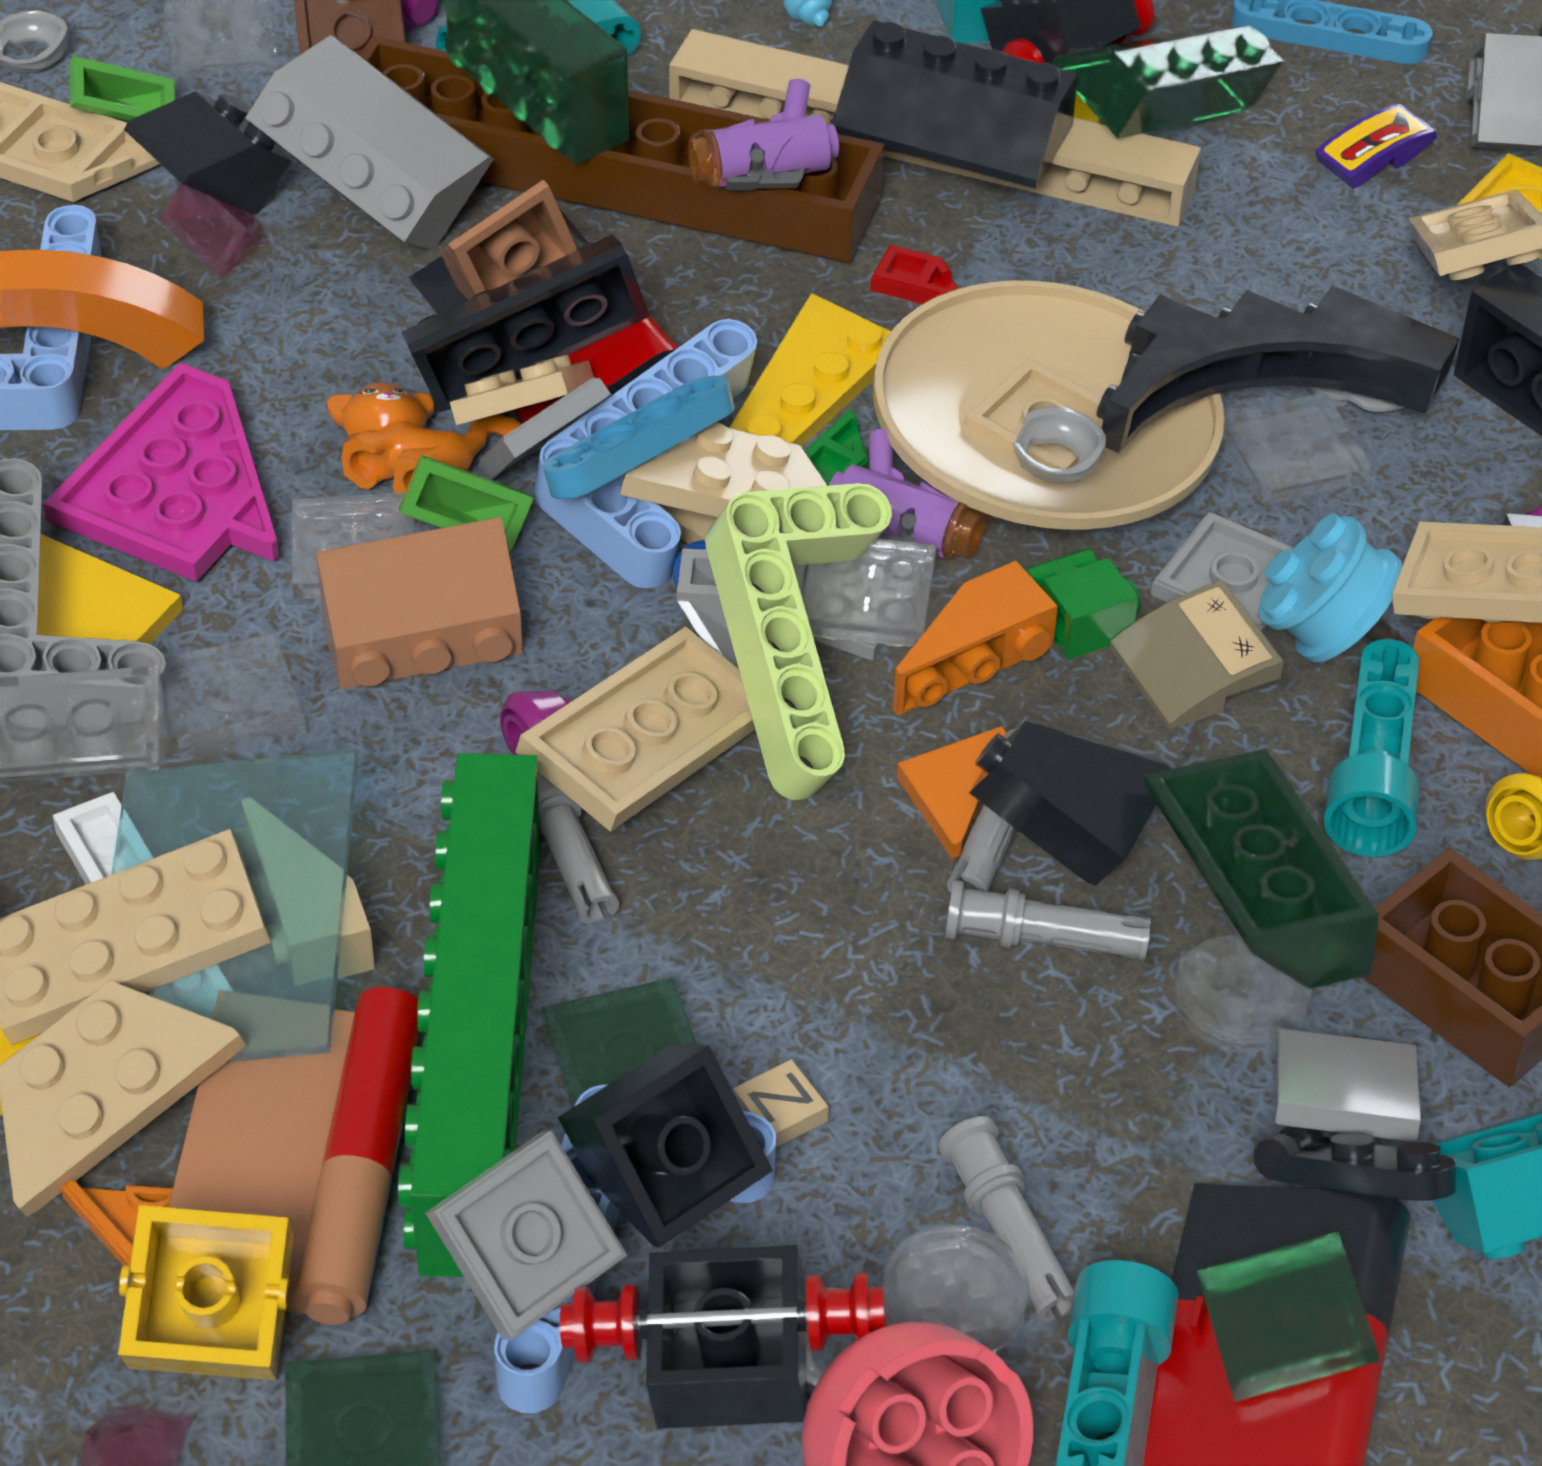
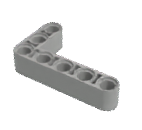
[0,458,166,726]

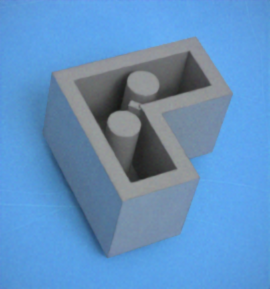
[1466,33,1542,152]

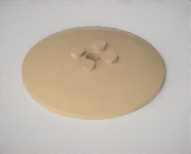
[873,280,1225,530]

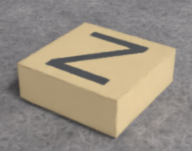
[733,1059,829,1147]

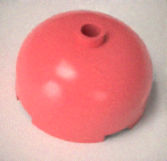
[802,1322,1034,1466]

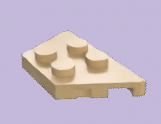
[0,82,160,202]
[620,422,827,531]
[0,980,247,1217]

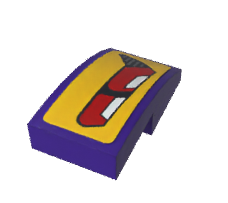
[1315,104,1437,189]

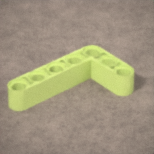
[705,483,892,800]

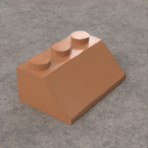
[315,517,523,690]

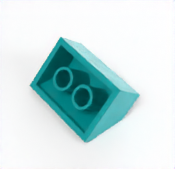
[1432,1111,1542,1259]

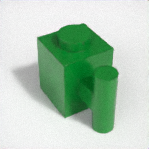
[1024,548,1141,660]

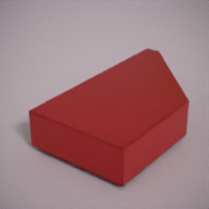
[870,245,959,304]

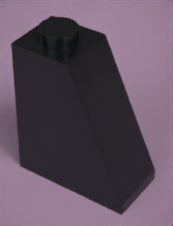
[969,720,1175,886]

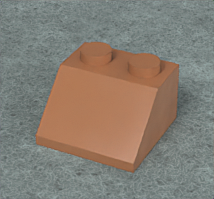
[439,180,577,301]

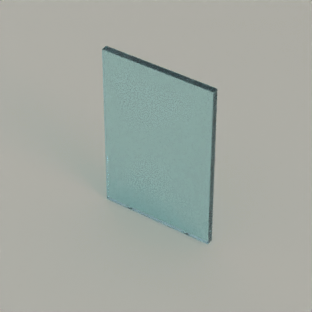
[111,749,359,1062]

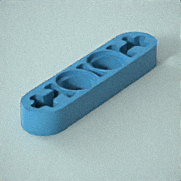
[1231,0,1433,64]
[542,376,735,499]

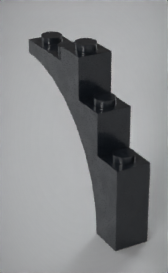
[1096,285,1460,453]

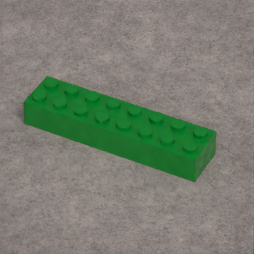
[398,753,542,1277]

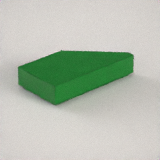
[804,409,868,486]

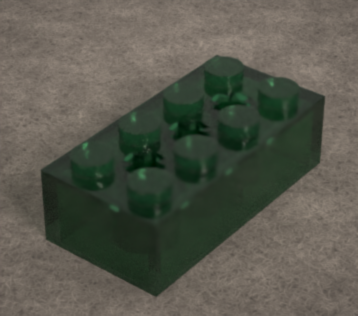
[442,0,629,165]

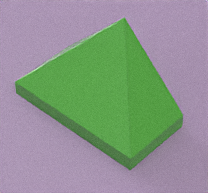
[69,56,175,121]
[398,455,534,552]

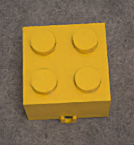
[118,1205,294,1380]

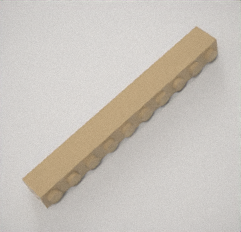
[669,29,1201,227]

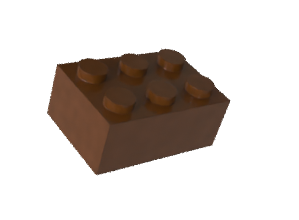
[1351,848,1542,1088]

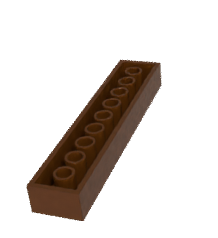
[359,36,885,262]

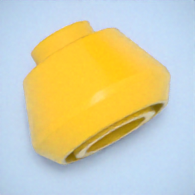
[1485,773,1542,860]

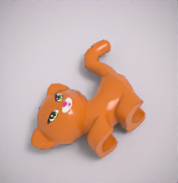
[326,382,522,499]

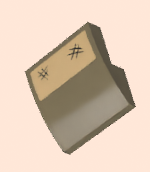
[1110,580,1284,730]

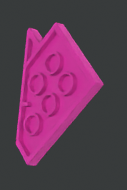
[43,363,279,582]

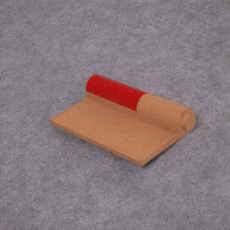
[168,987,421,1325]

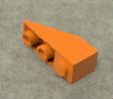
[893,561,1058,715]

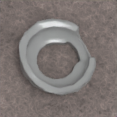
[0,11,68,73]
[1013,406,1106,483]

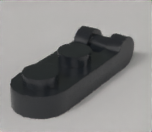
[1253,1126,1456,1201]

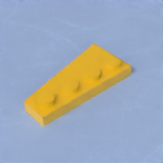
[729,293,891,447]

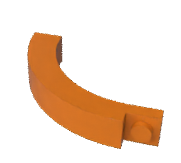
[0,250,204,368]

